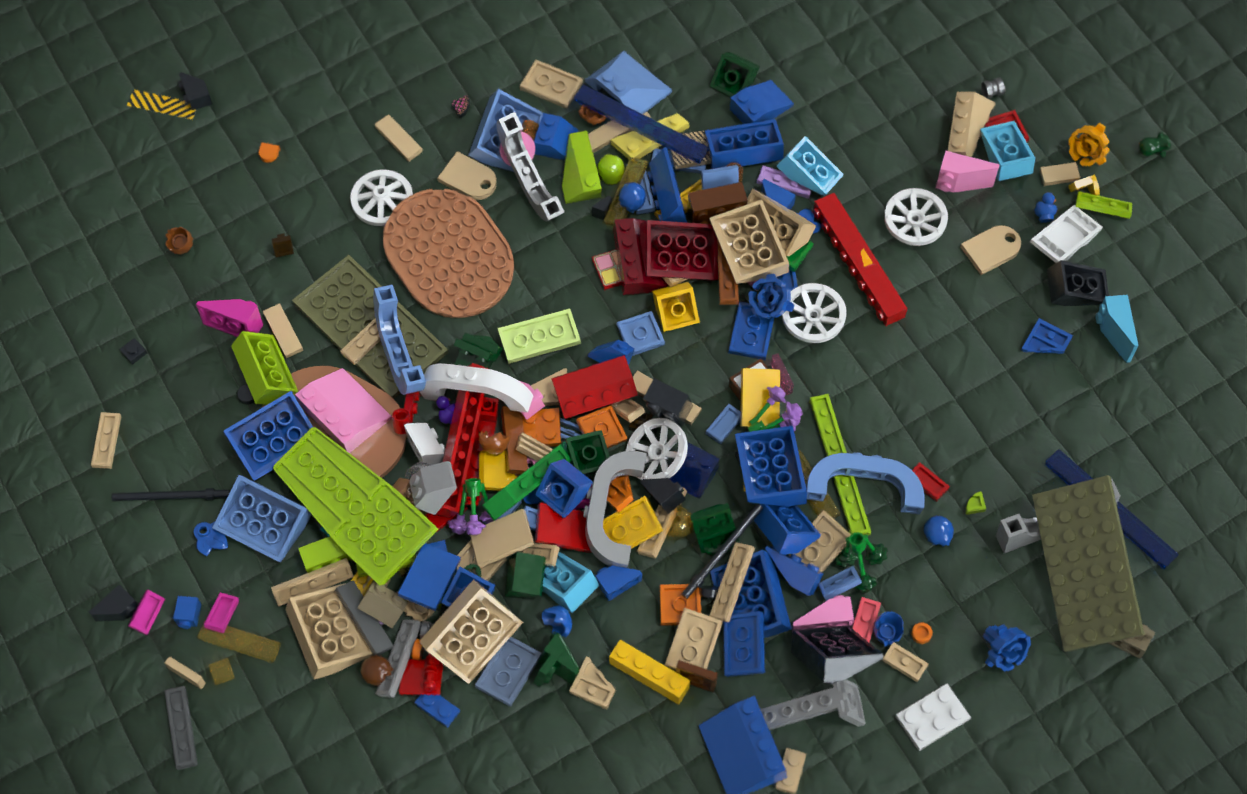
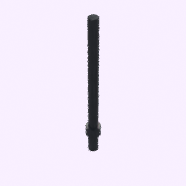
[112,488,230,501]
[682,504,763,599]

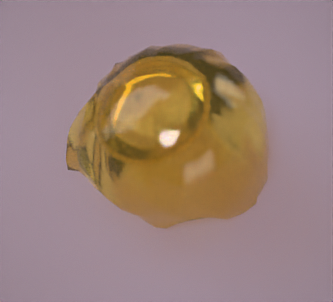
[667,505,693,538]

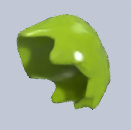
[598,154,625,185]

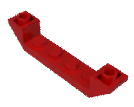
[465,397,499,506]

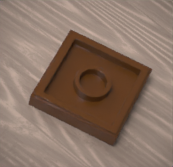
[676,660,718,692]

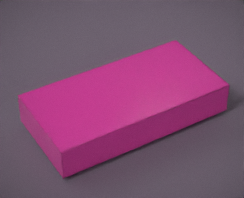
[128,590,165,635]
[204,592,239,633]

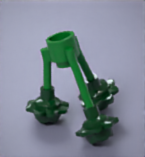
[835,532,888,593]

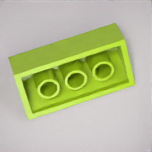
[231,331,298,405]

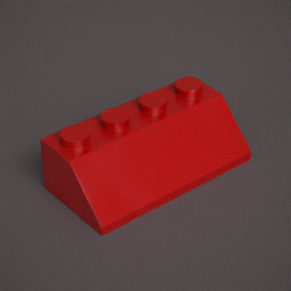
[551,355,638,419]

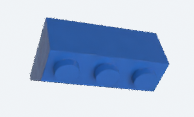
[754,503,821,555]

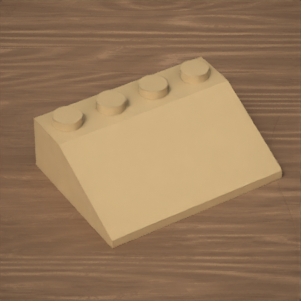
[709,200,789,284]
[420,580,523,684]
[285,583,373,679]

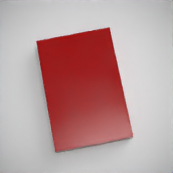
[535,503,592,553]

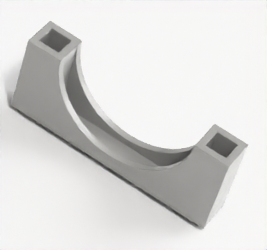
[996,478,1120,553]

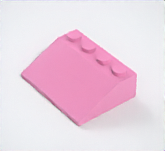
[295,368,392,453]

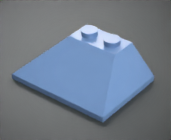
[585,51,672,121]

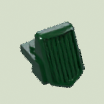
[454,332,503,369]
[690,503,739,556]
[534,631,579,688]

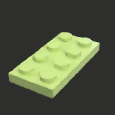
[498,309,581,364]

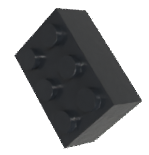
[643,378,693,426]

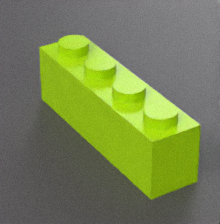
[298,536,354,573]

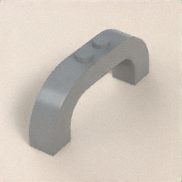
[497,112,564,221]
[583,451,647,568]

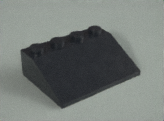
[791,625,883,684]

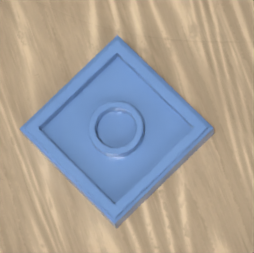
[701,165,739,190]
[617,311,665,356]

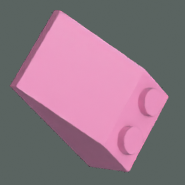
[936,151,999,193]

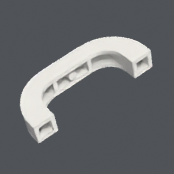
[420,364,533,413]

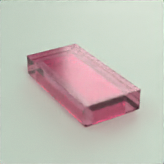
[771,353,794,395]

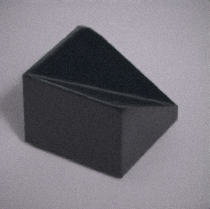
[592,196,612,220]

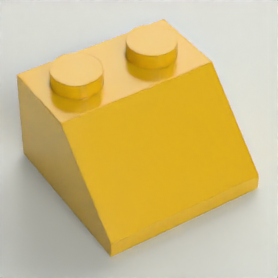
[652,282,700,332]

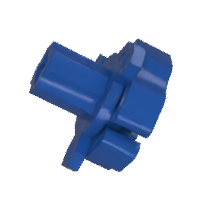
[748,274,795,319]
[983,624,1031,671]

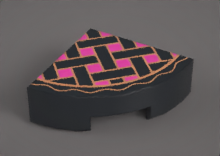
[452,95,470,118]

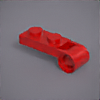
[392,391,420,435]

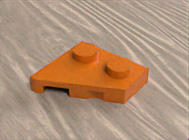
[606,475,634,512]

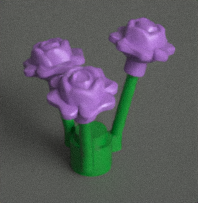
[748,385,803,432]
[448,478,499,535]

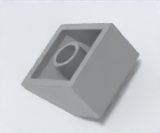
[410,461,457,515]

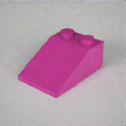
[196,299,263,337]

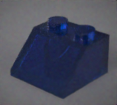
[669,442,720,499]

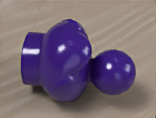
[436,396,455,425]

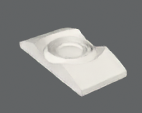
[1030,205,1103,263]

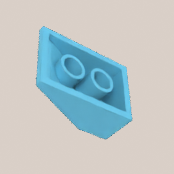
[980,121,1035,181]
[776,136,844,196]
[1096,295,1139,363]
[542,552,599,613]

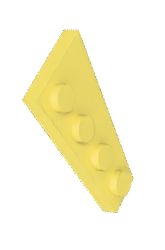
[611,113,689,163]

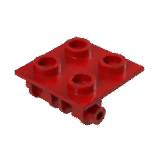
[399,653,443,695]

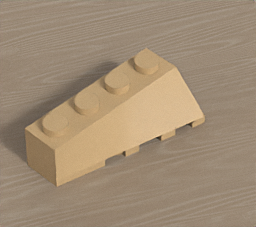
[948,92,995,157]

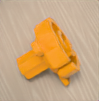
[1069,123,1109,166]

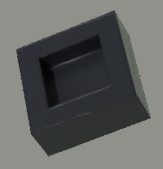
[120,338,147,365]

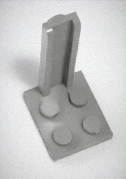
[760,679,866,730]

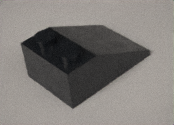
[1047,260,1109,306]

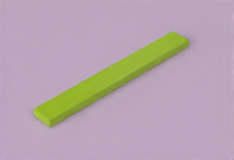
[809,394,871,535]

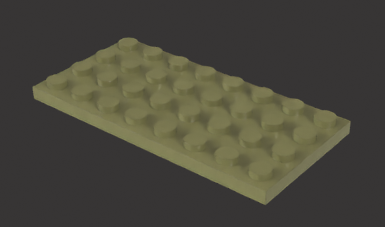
[292,255,448,399]
[1032,475,1145,652]

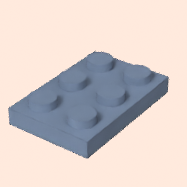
[475,637,542,707]

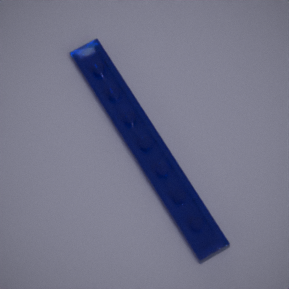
[574,84,709,164]
[1045,449,1179,569]

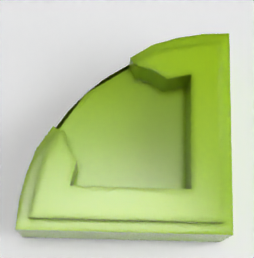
[966,491,986,515]

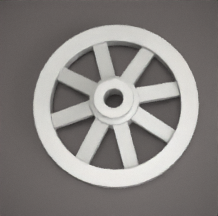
[351,170,413,226]
[884,188,948,246]
[782,283,846,343]
[626,418,688,480]

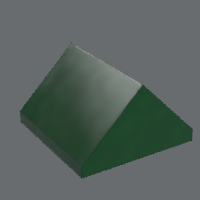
[565,430,610,477]
[505,552,546,597]

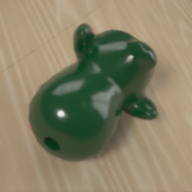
[1139,132,1171,158]

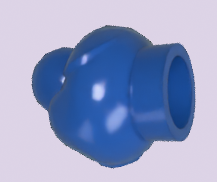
[1034,192,1057,222]

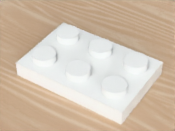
[896,684,971,751]

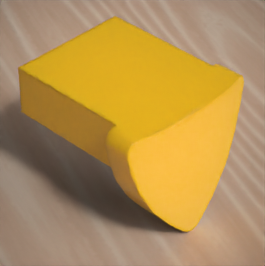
[1068,175,1100,196]

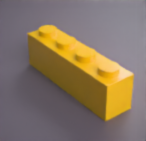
[609,640,690,705]

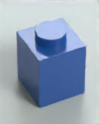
[173,596,202,629]

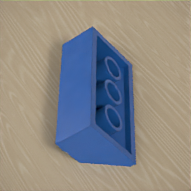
[705,119,784,169]
[647,147,687,223]

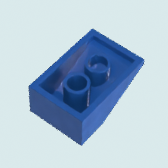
[730,80,794,124]

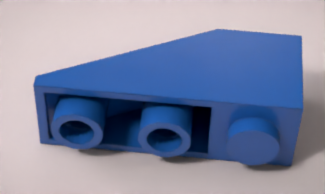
[765,546,824,595]

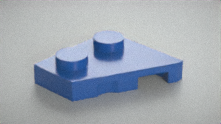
[1021,318,1073,354]

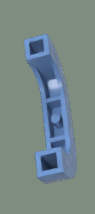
[373,285,426,395]
[806,452,925,514]

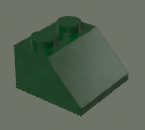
[710,52,760,97]

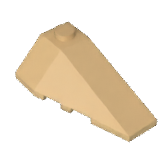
[747,189,816,256]

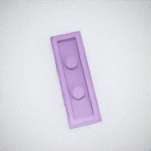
[757,166,812,199]

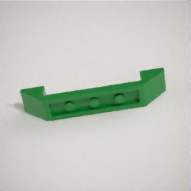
[482,441,571,521]

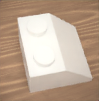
[404,423,445,467]

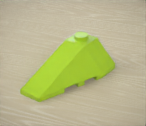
[562,131,602,204]

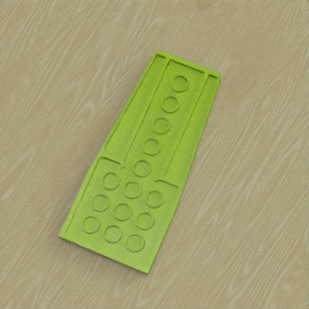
[273,427,438,585]

